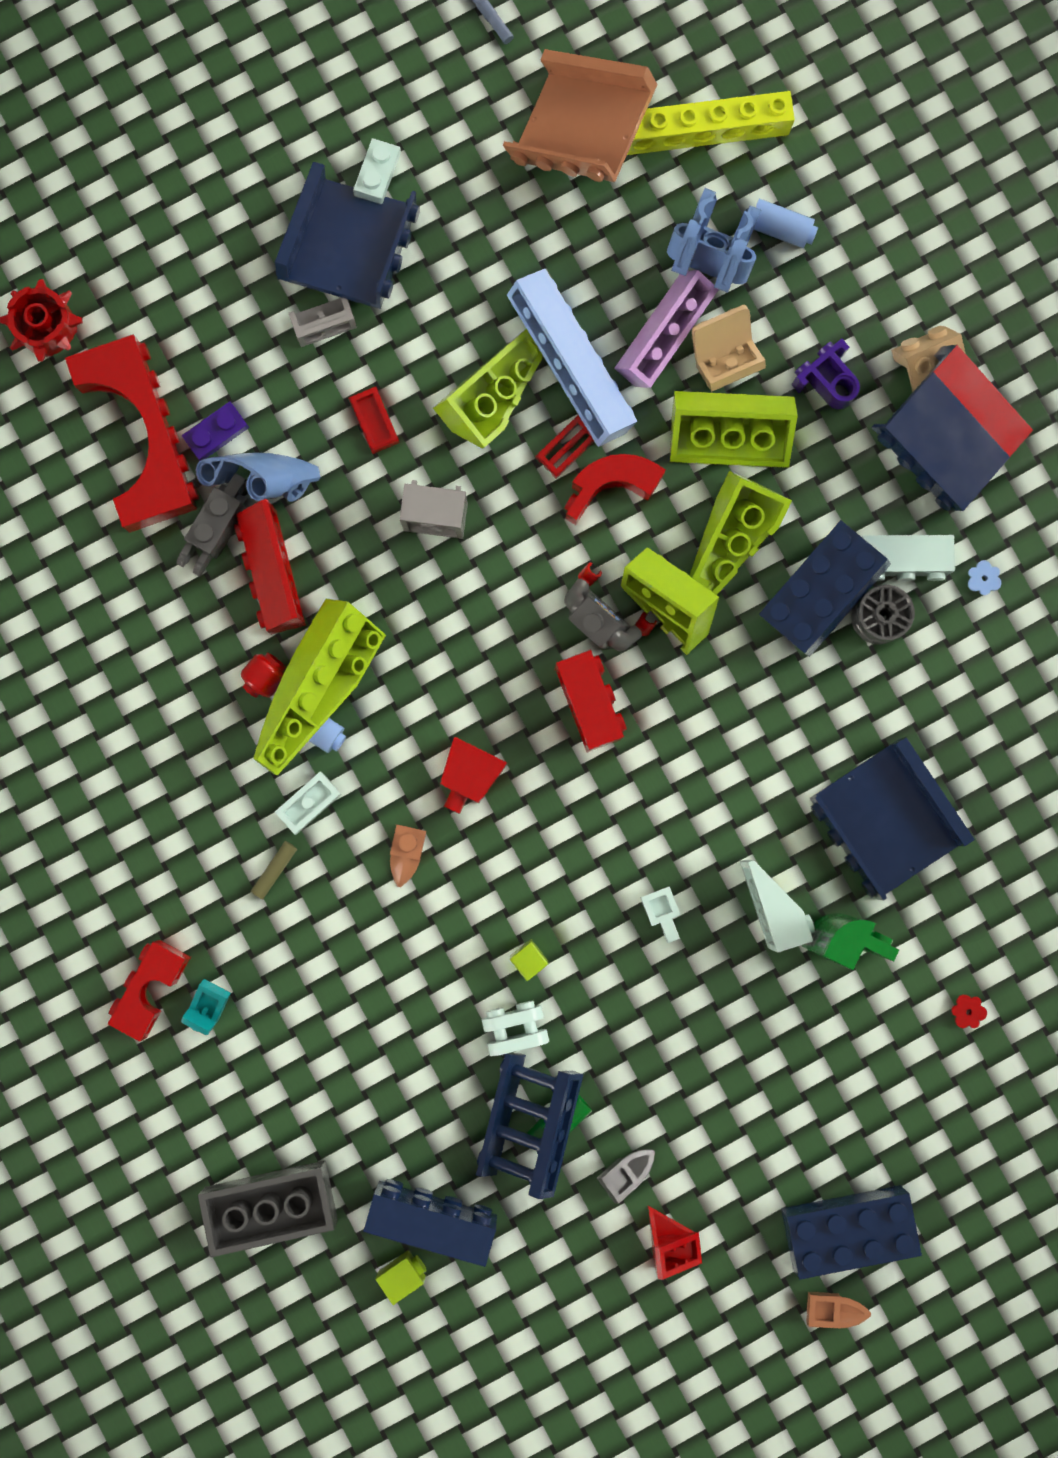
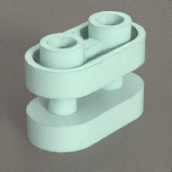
[481,1001,550,1056]

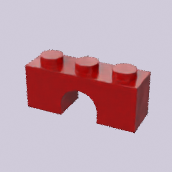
[108,940,191,1042]

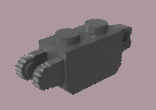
[176,473,247,576]

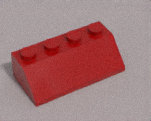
[234,499,306,635]

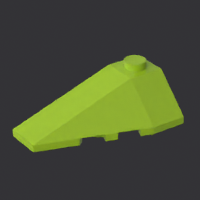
[433,329,543,449]

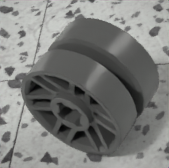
[851,585,915,645]

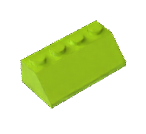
[670,391,798,468]

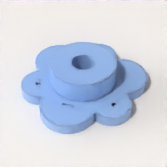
[968,560,1001,595]

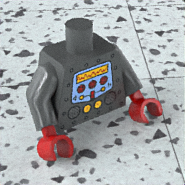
[564,562,657,651]

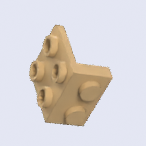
[692,305,766,392]
[891,326,966,392]

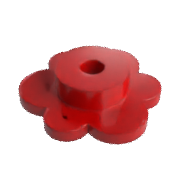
[951,994,987,1029]

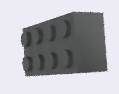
[198,1160,338,1258]

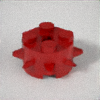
[0,279,83,362]

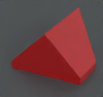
[648,1206,702,1280]

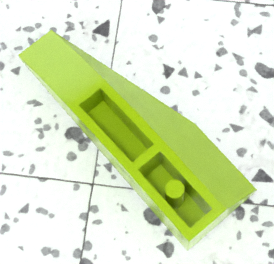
[253,598,386,775]

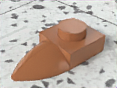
[390,825,427,887]
[806,1292,871,1329]

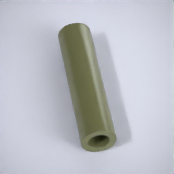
[251,841,297,900]

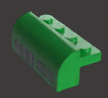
[801,913,899,970]

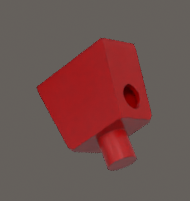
[440,737,507,814]

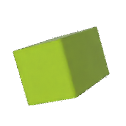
[509,939,549,981]

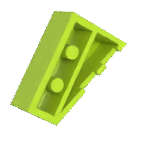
[621,547,719,655]

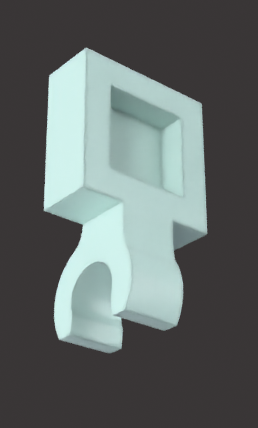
[640,886,680,943]

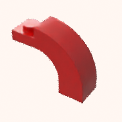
[564,454,666,526]

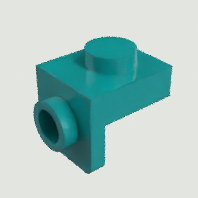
[181,979,231,1035]

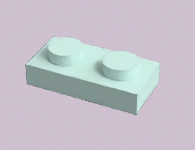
[353,138,401,204]
[275,771,342,835]

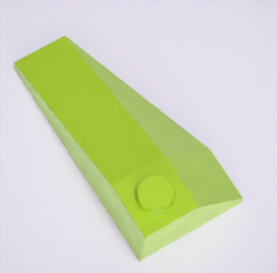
[689,471,792,595]

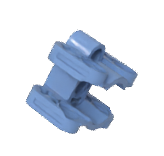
[667,188,761,293]

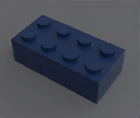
[759,520,891,657]
[363,1179,497,1267]
[781,1185,922,1280]

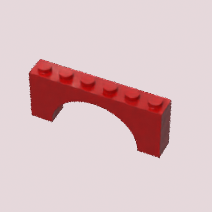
[65,334,199,533]

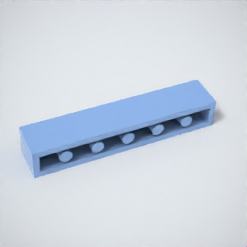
[507,269,637,447]

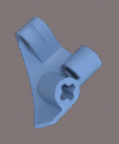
[196,452,321,502]

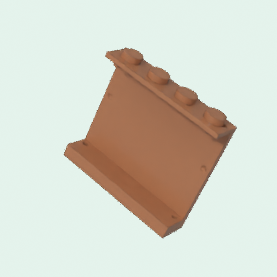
[503,49,658,182]

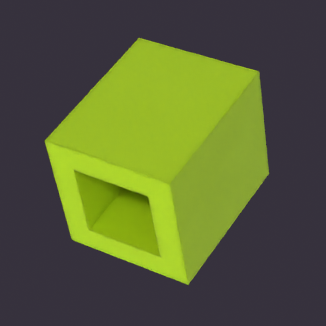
[375,1250,427,1305]

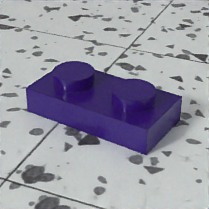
[181,401,249,461]

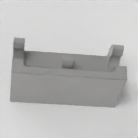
[289,297,357,347]

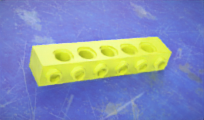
[627,91,795,155]

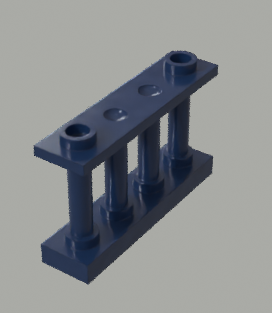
[476,1053,584,1199]

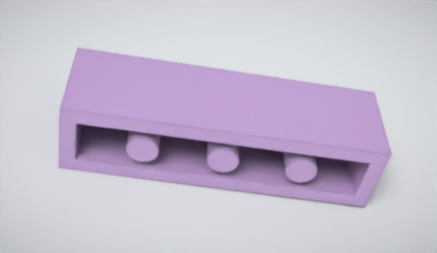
[614,270,719,388]

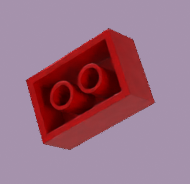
[555,650,627,753]

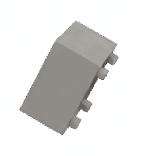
[400,480,468,539]

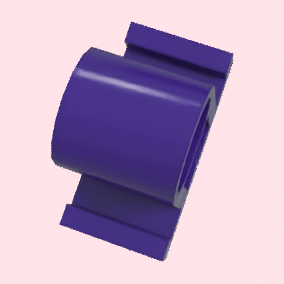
[791,338,860,409]

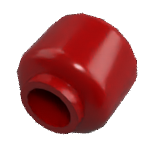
[241,652,286,698]

